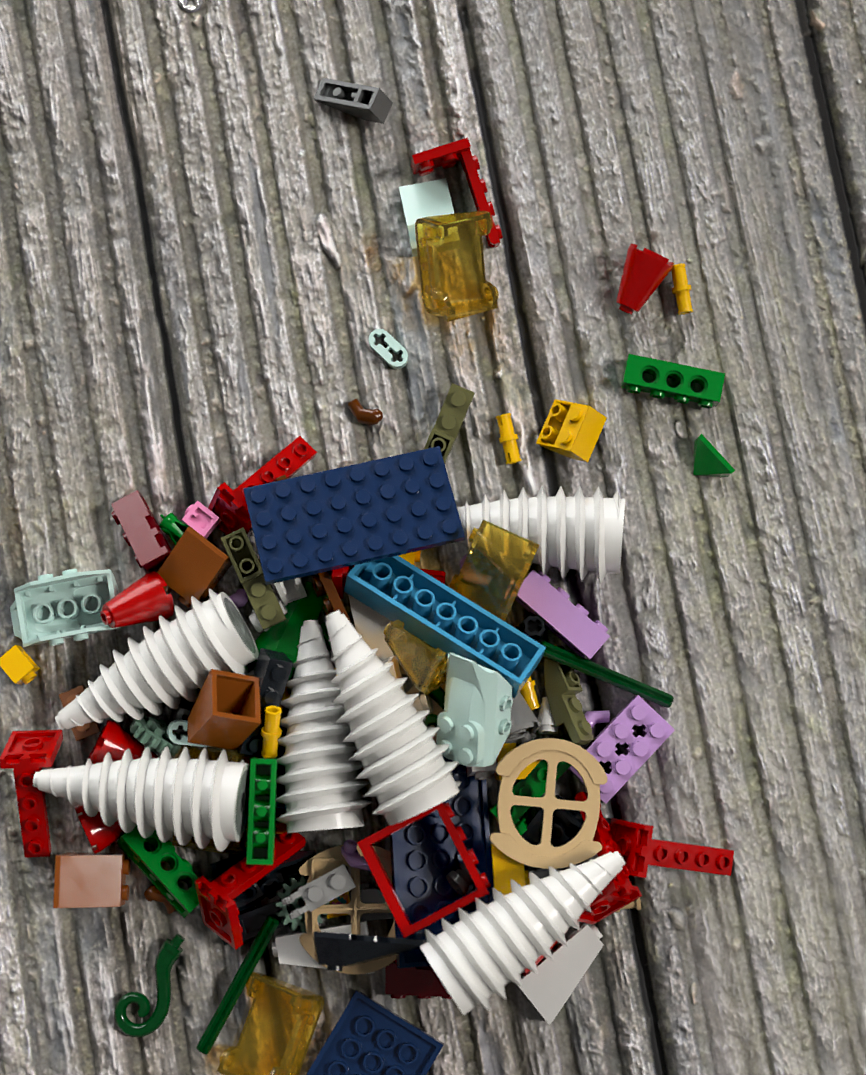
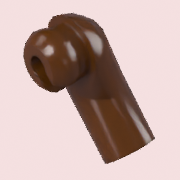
[347,399,383,425]
[144,885,177,915]

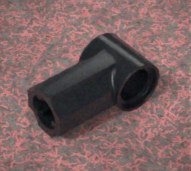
[516,612,549,641]

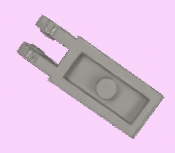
[281,864,356,920]

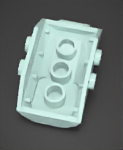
[10,569,121,647]
[436,652,513,767]

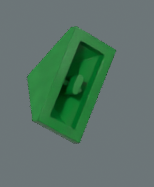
[693,434,735,477]

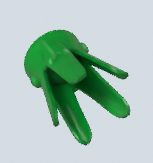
[159,513,189,545]

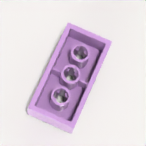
[511,570,610,660]
[568,695,675,804]

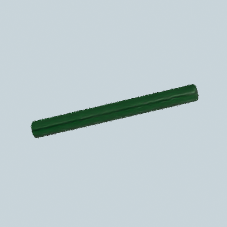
[540,641,674,708]
[196,916,279,1055]

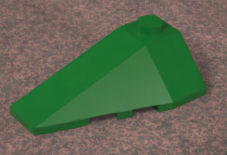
[248,582,323,681]

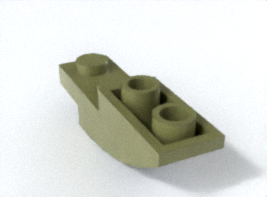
[424,383,475,464]
[221,527,287,630]
[544,646,595,745]

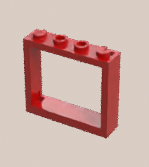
[357,802,491,938]

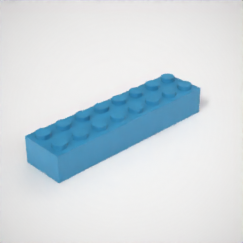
[344,555,546,698]

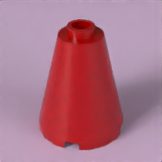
[616,243,674,315]
[100,572,174,628]
[88,720,158,764]
[75,805,125,854]

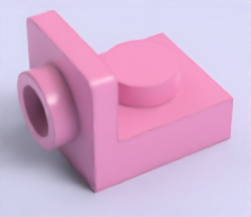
[182,500,222,539]

